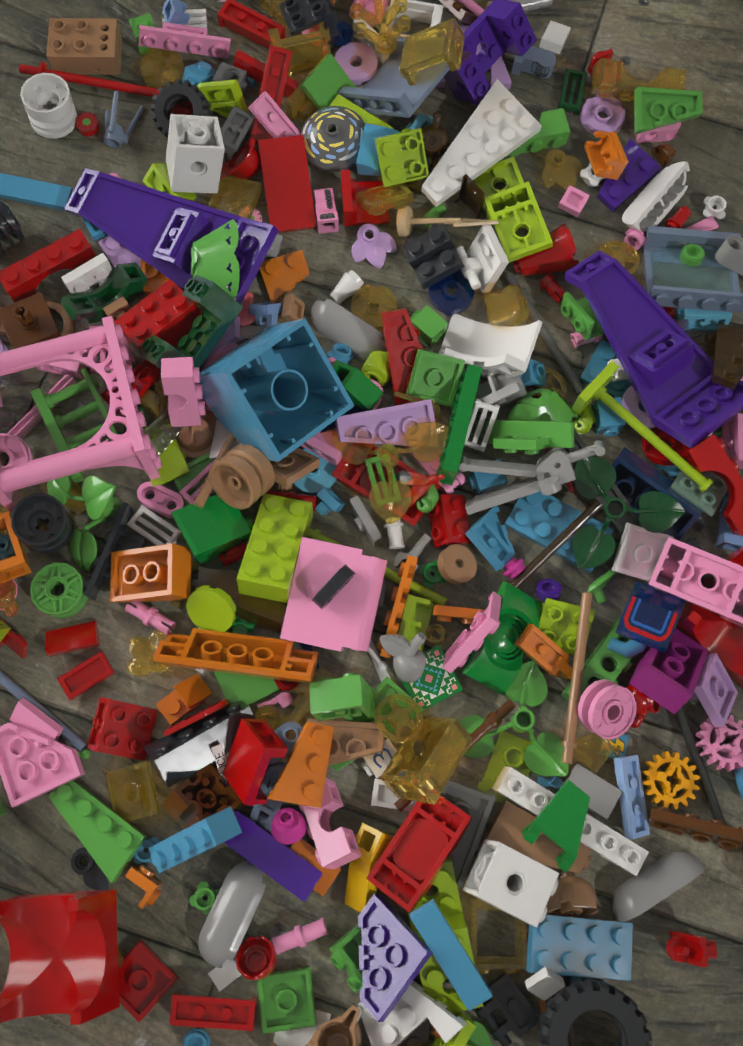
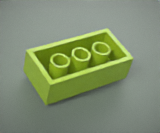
[237,494,313,603]

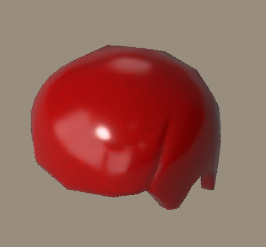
[235,935,277,981]

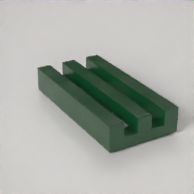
[558,68,588,115]

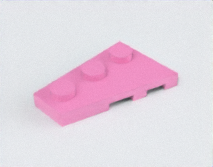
[443,591,502,673]

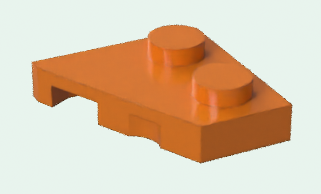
[259,250,309,303]

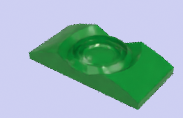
[462,581,542,695]

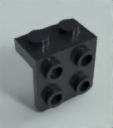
[279,0,340,38]

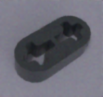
[312,564,356,609]

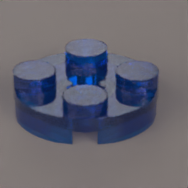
[428,270,475,316]

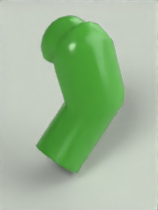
[417,485,439,513]

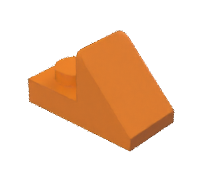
[155,673,213,725]

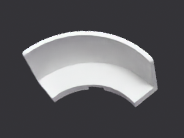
[438,314,542,378]

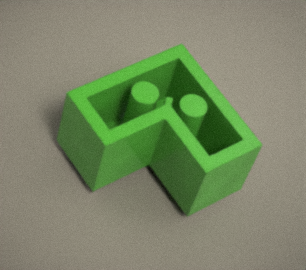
[309,673,376,722]

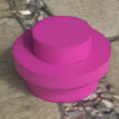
[502,557,526,579]

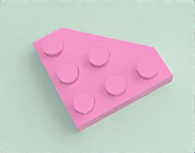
[0,722,85,807]

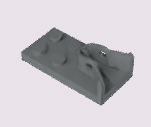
[432,772,496,893]

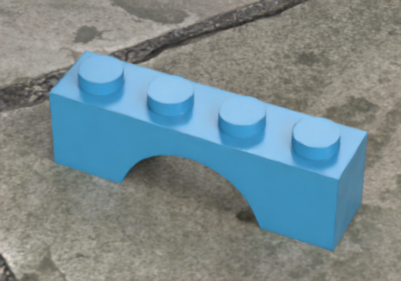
[148,807,242,873]

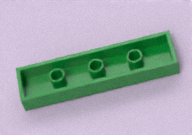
[436,364,482,486]

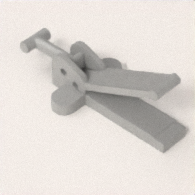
[459,440,605,515]

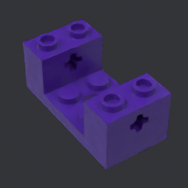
[444,0,537,105]

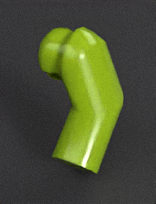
[574,403,596,434]

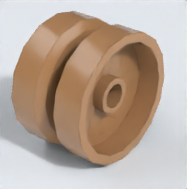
[209,444,275,510]

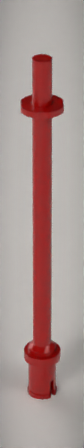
[19,62,193,106]

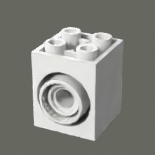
[166,114,225,193]
[463,839,559,927]

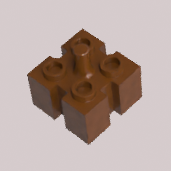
[161,764,242,830]

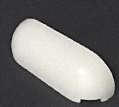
[622,161,690,232]

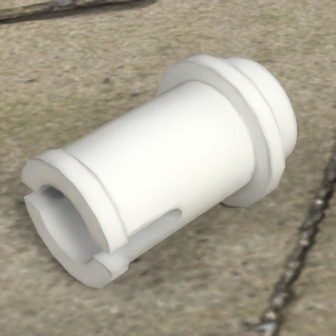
[384,518,405,550]

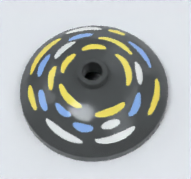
[301,106,365,172]

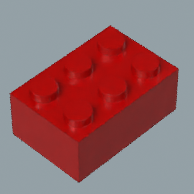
[114,279,202,364]

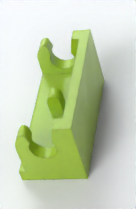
[398,594,434,651]

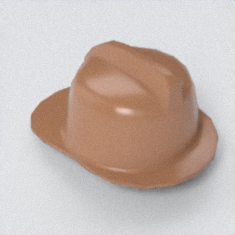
[176,406,216,458]

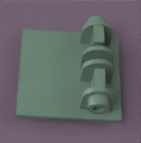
[670,461,728,517]

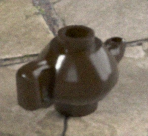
[421,112,450,169]

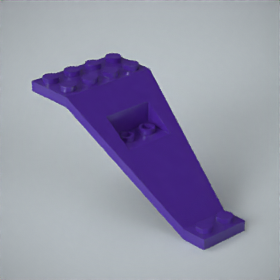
[64,168,279,304]
[565,251,743,448]

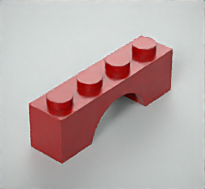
[0,228,96,303]
[682,435,743,536]

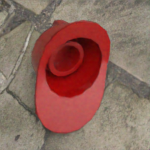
[220,138,262,179]

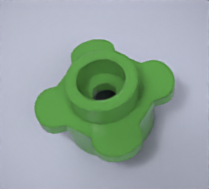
[189,881,220,915]

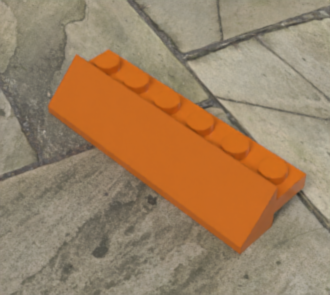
[153,628,319,684]

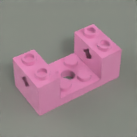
[647,537,743,627]

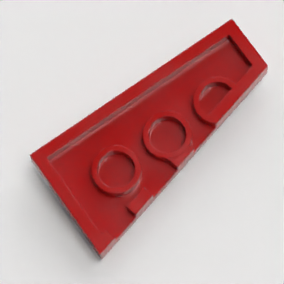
[381,308,423,406]

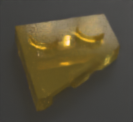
[566,732,615,777]

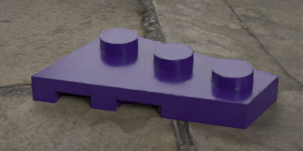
[597,138,662,213]

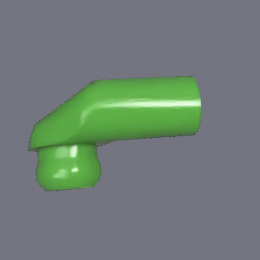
[424,203,446,231]

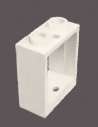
[380,0,443,39]

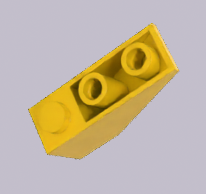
[344,823,394,913]

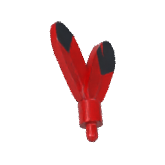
[395,471,445,508]

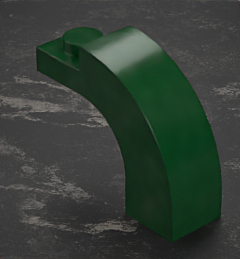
[60,262,148,324]

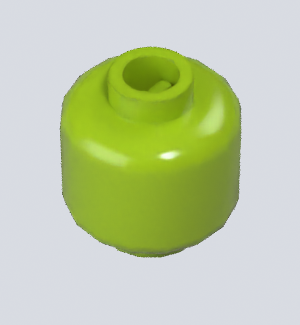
[361,351,391,386]

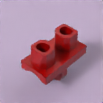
[666,930,717,967]

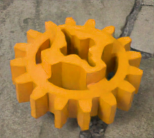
[641,751,700,809]

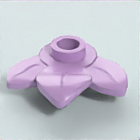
[351,224,397,269]

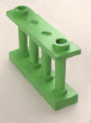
[30,368,118,484]

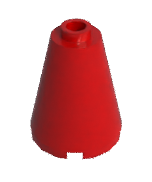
[512,224,579,276]

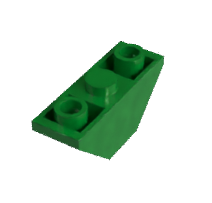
[330,360,383,411]

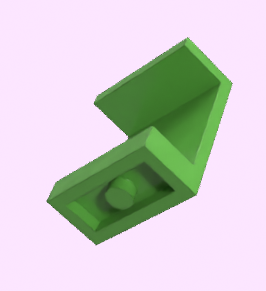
[560,292,604,341]

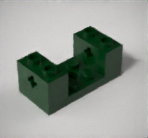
[139,275,243,370]

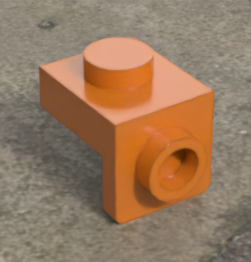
[125,864,162,909]

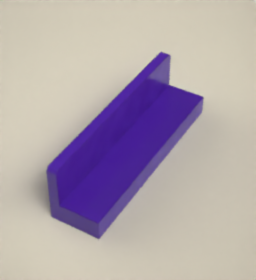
[224,811,322,902]

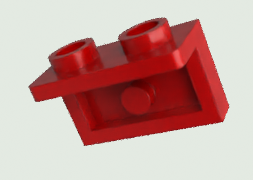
[428,494,472,548]

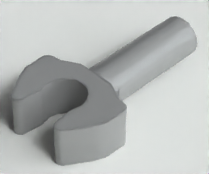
[394,534,432,573]

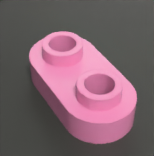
[137,481,184,518]

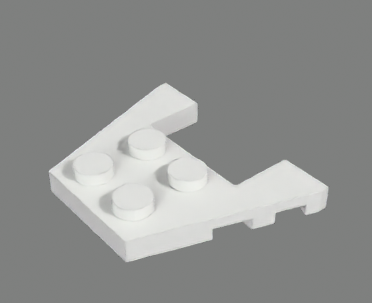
[358,981,467,1046]

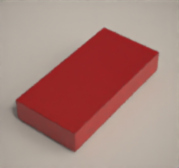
[57,651,116,701]

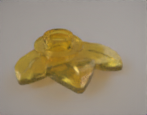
[542,149,584,190]
[126,629,170,677]

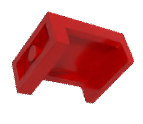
[222,719,288,806]

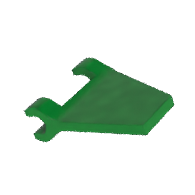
[522,779,590,873]

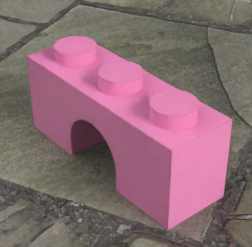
[161,357,206,427]
[299,778,362,870]

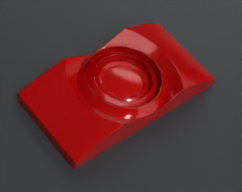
[331,442,440,527]
[366,788,473,913]

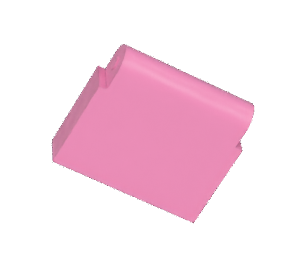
[280,537,387,652]

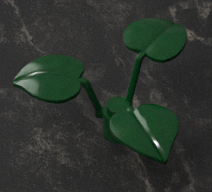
[572,456,685,569]

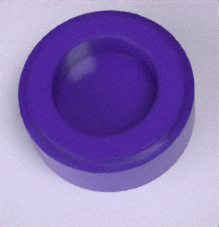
[536,579,562,601]

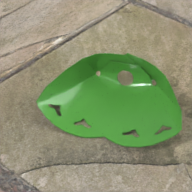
[191,219,240,299]
[507,389,580,452]

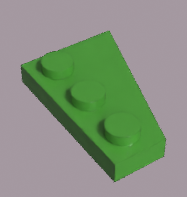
[634,87,703,135]

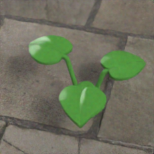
[47,475,122,573]
[448,660,569,777]

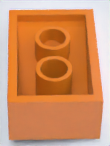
[110,543,191,603]

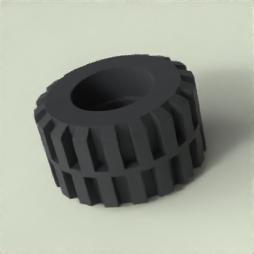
[151,80,213,138]

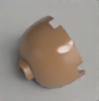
[546,872,599,917]

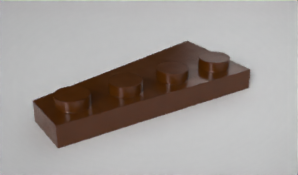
[648,807,743,852]

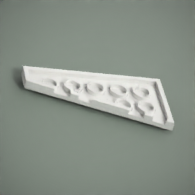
[421,79,541,207]

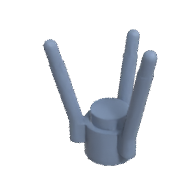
[103,91,145,148]

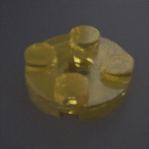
[140,48,185,89]
[351,284,397,330]

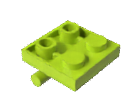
[374,128,429,187]

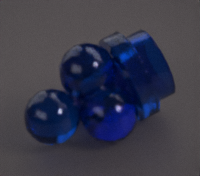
[324,20,354,46]

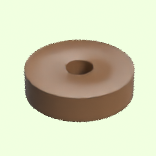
[437,544,477,585]

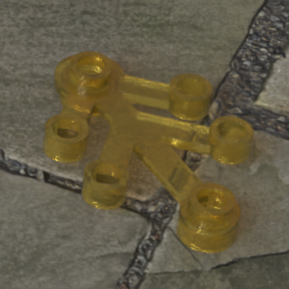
[350,0,411,55]

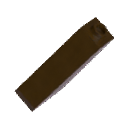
[192,568,288,634]

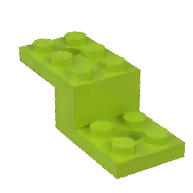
[473,156,553,263]
[407,857,483,1014]

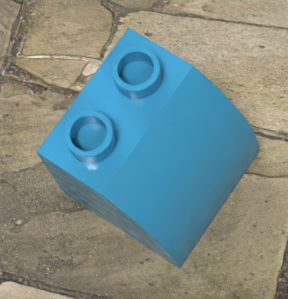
[197,318,354,462]

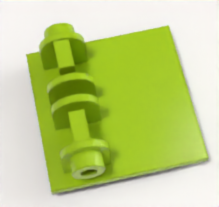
[538,598,596,655]

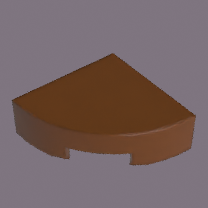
[651,143,677,168]

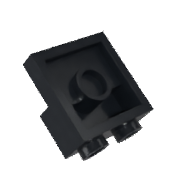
[402,223,465,290]

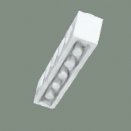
[492,766,649,876]

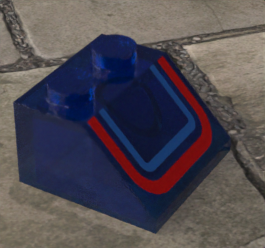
[615,581,685,653]

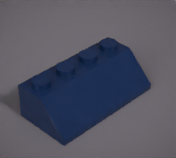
[611,447,702,541]

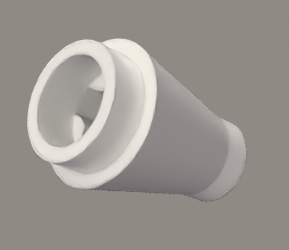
[330,270,364,305]

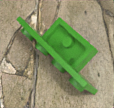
[486,420,574,454]

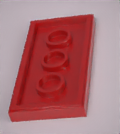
[258,135,317,233]

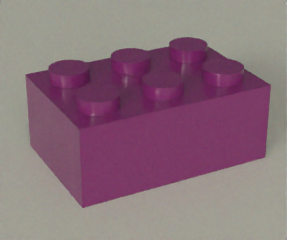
[629,623,709,714]

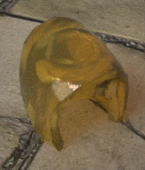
[484,284,530,326]

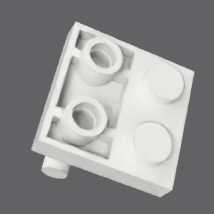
[456,225,509,293]
[61,253,113,295]

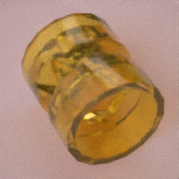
[140,378,169,421]

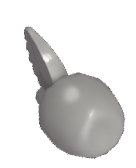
[380,632,427,683]

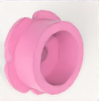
[624,228,646,250]

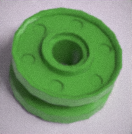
[30,562,88,618]

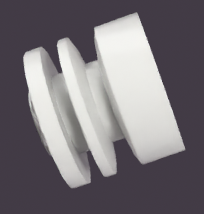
[20,73,78,139]

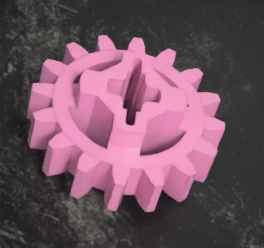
[696,715,743,772]

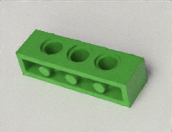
[561,614,650,701]

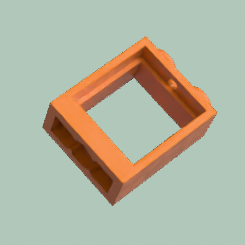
[0,511,32,584]

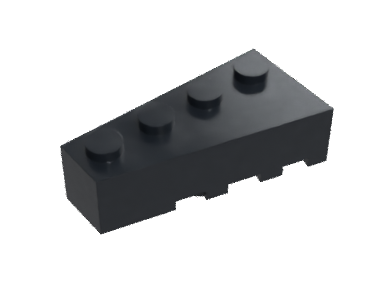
[143,701,255,788]

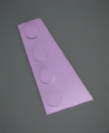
[335,399,440,448]

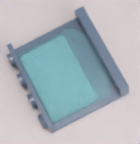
[643,226,743,313]

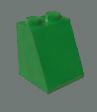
[171,494,254,566]

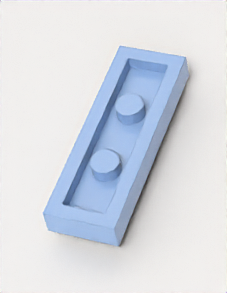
[613,755,650,839]

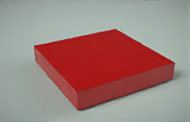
[118,939,179,1023]

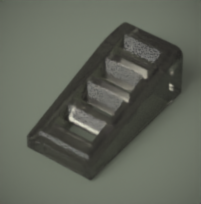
[143,410,184,456]

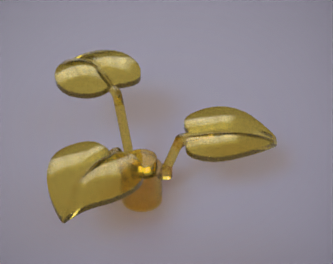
[332,422,449,524]

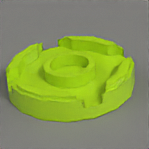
[186,585,236,632]

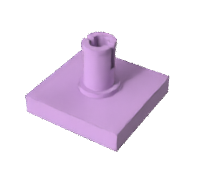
[688,653,738,727]

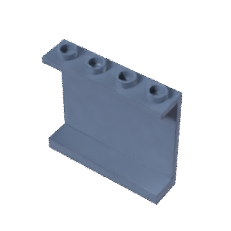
[338,37,458,118]

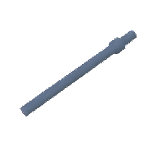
[0,670,87,752]

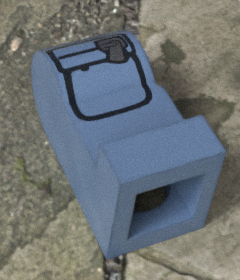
[511,46,556,79]

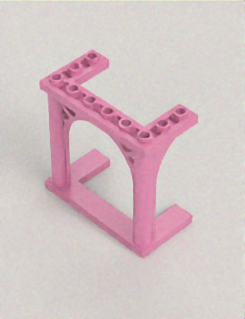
[0,316,162,514]

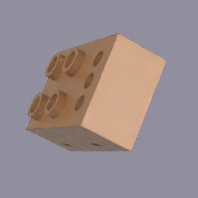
[47,18,122,75]

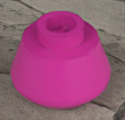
[271,808,307,845]

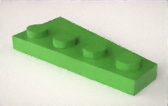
[48,780,147,883]

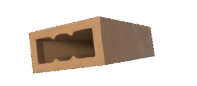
[479,800,591,874]

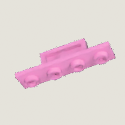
[139,22,230,59]

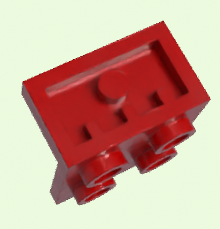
[341,170,389,226]
[86,697,157,761]

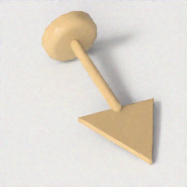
[396,205,499,238]

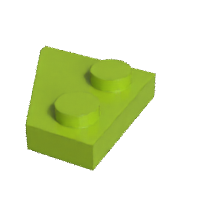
[197,80,249,118]

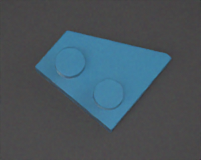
[465,506,515,571]

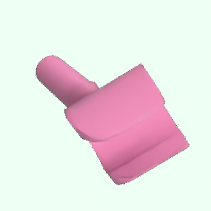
[257,692,295,710]

